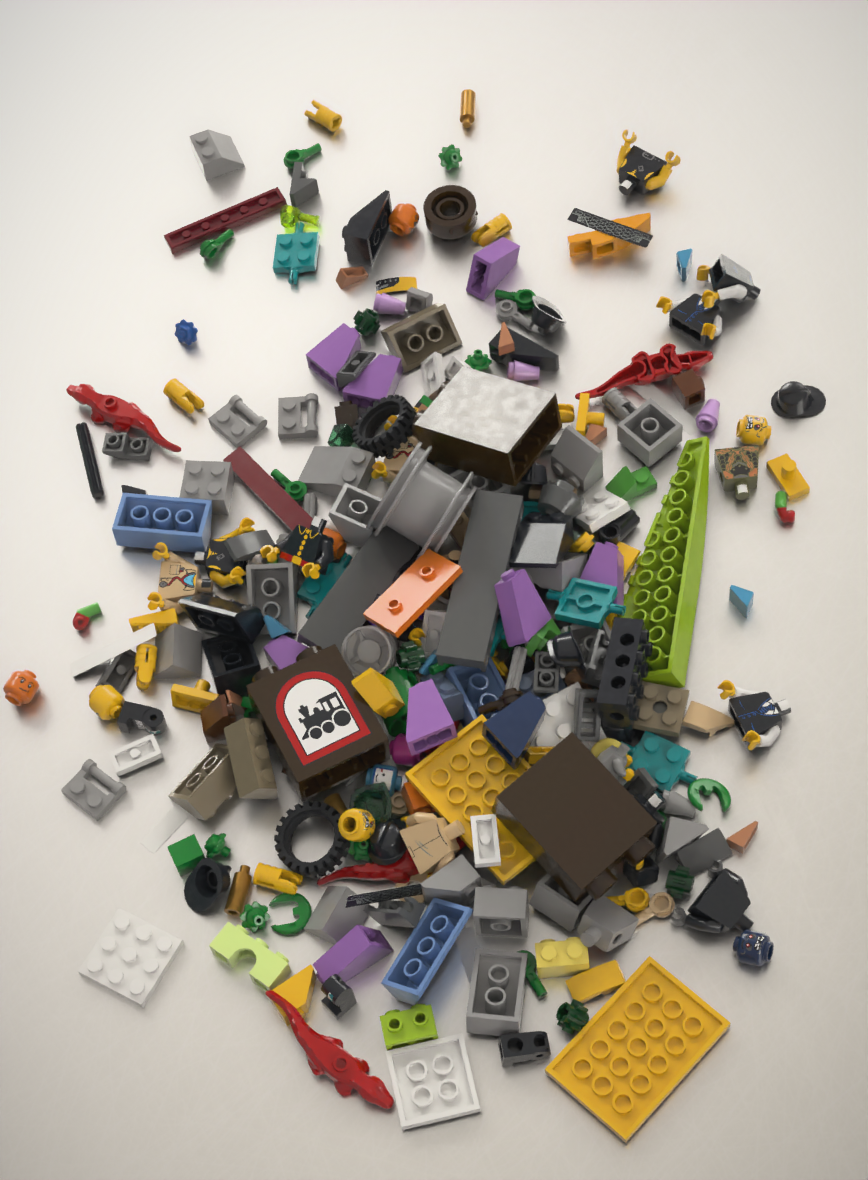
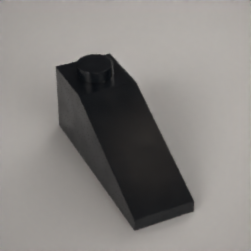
[489,327,559,372]

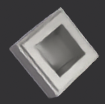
[406,287,433,313]

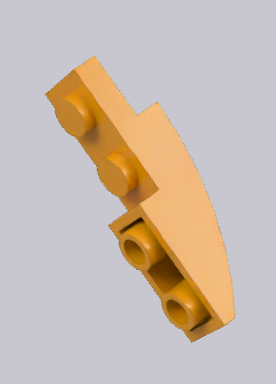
[567,213,651,259]

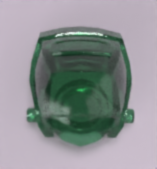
[349,782,392,826]

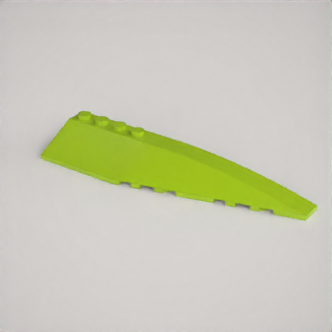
[618,436,709,688]

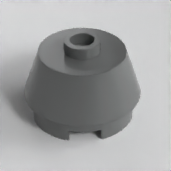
[537,479,585,519]

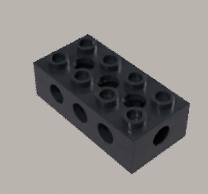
[596,617,653,730]

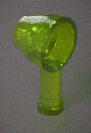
[280,205,320,229]

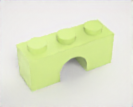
[209,922,291,991]

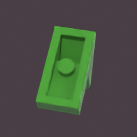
[605,466,657,501]
[525,618,562,657]

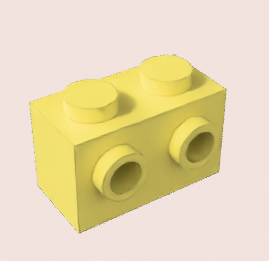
[535,937,590,979]

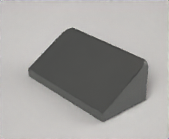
[336,351,376,387]
[95,649,136,694]
[676,828,733,876]

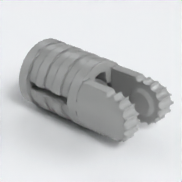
[602,387,637,421]

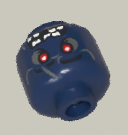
[733,929,774,967]

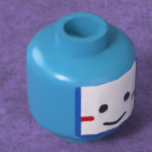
[365,764,402,798]

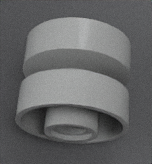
[341,625,400,676]

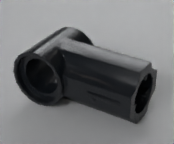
[600,508,640,545]

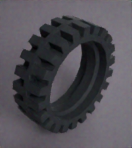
[352,394,417,458]
[274,800,351,878]

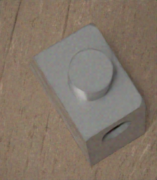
[577,895,639,952]

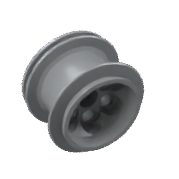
[366,441,478,561]

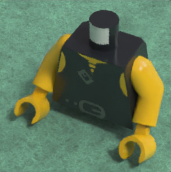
[616,129,681,195]
[194,517,255,588]

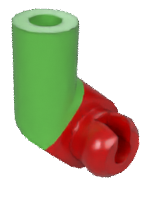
[775,491,795,524]
[72,602,102,630]

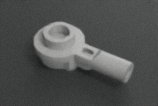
[496,299,534,330]

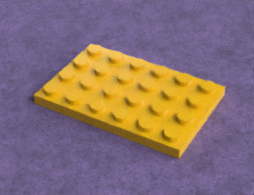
[405,714,535,886]
[545,956,731,1143]

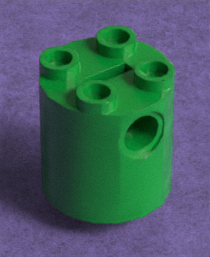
[380,666,419,737]

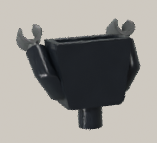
[671,860,754,933]

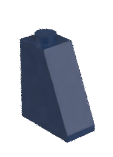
[482,691,546,770]

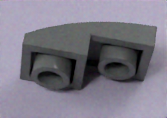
[102,432,153,460]
[224,530,275,561]
[533,651,559,693]

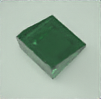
[327,424,354,447]

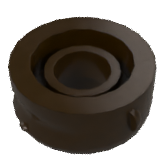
[423,185,478,240]

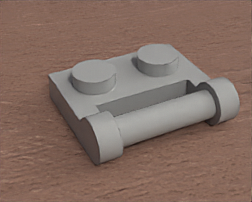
[278,393,318,440]
[208,394,267,448]
[61,759,126,821]

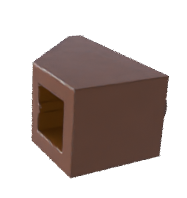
[200,694,238,744]

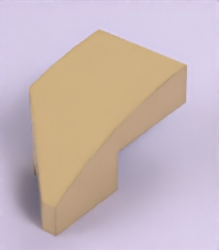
[683,701,735,736]

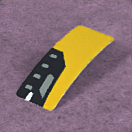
[376,277,417,294]

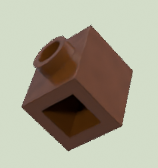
[672,369,705,410]

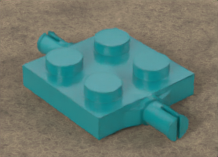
[272,222,320,285]
[297,553,352,619]
[546,577,626,629]
[620,731,698,793]

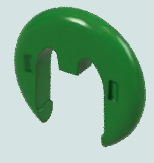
[687,778,731,812]
[269,893,312,935]

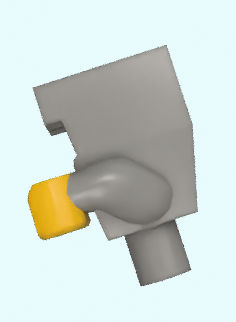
[597,743,634,781]

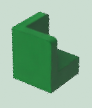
[168,834,205,877]

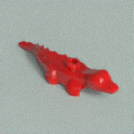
[575,343,713,400]
[66,383,182,453]
[317,837,467,886]
[265,990,394,1109]

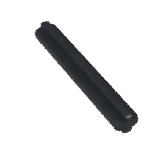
[76,422,104,498]

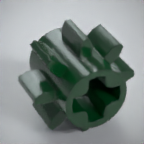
[353,308,381,336]
[396,641,425,673]
[665,865,695,899]
[556,999,589,1035]

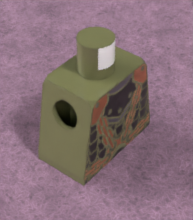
[714,445,759,500]

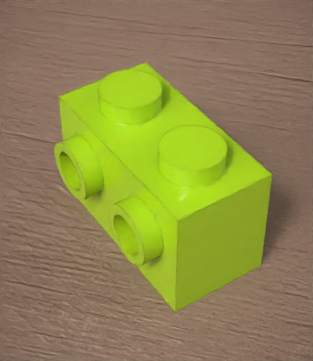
[380,1004,438,1051]

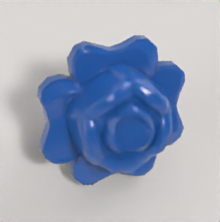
[174,319,198,345]

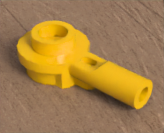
[569,531,594,553]
[605,887,650,913]

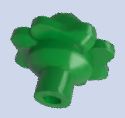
[438,144,463,170]
[464,349,492,371]
[204,833,231,858]
[348,839,370,861]
[239,901,270,932]

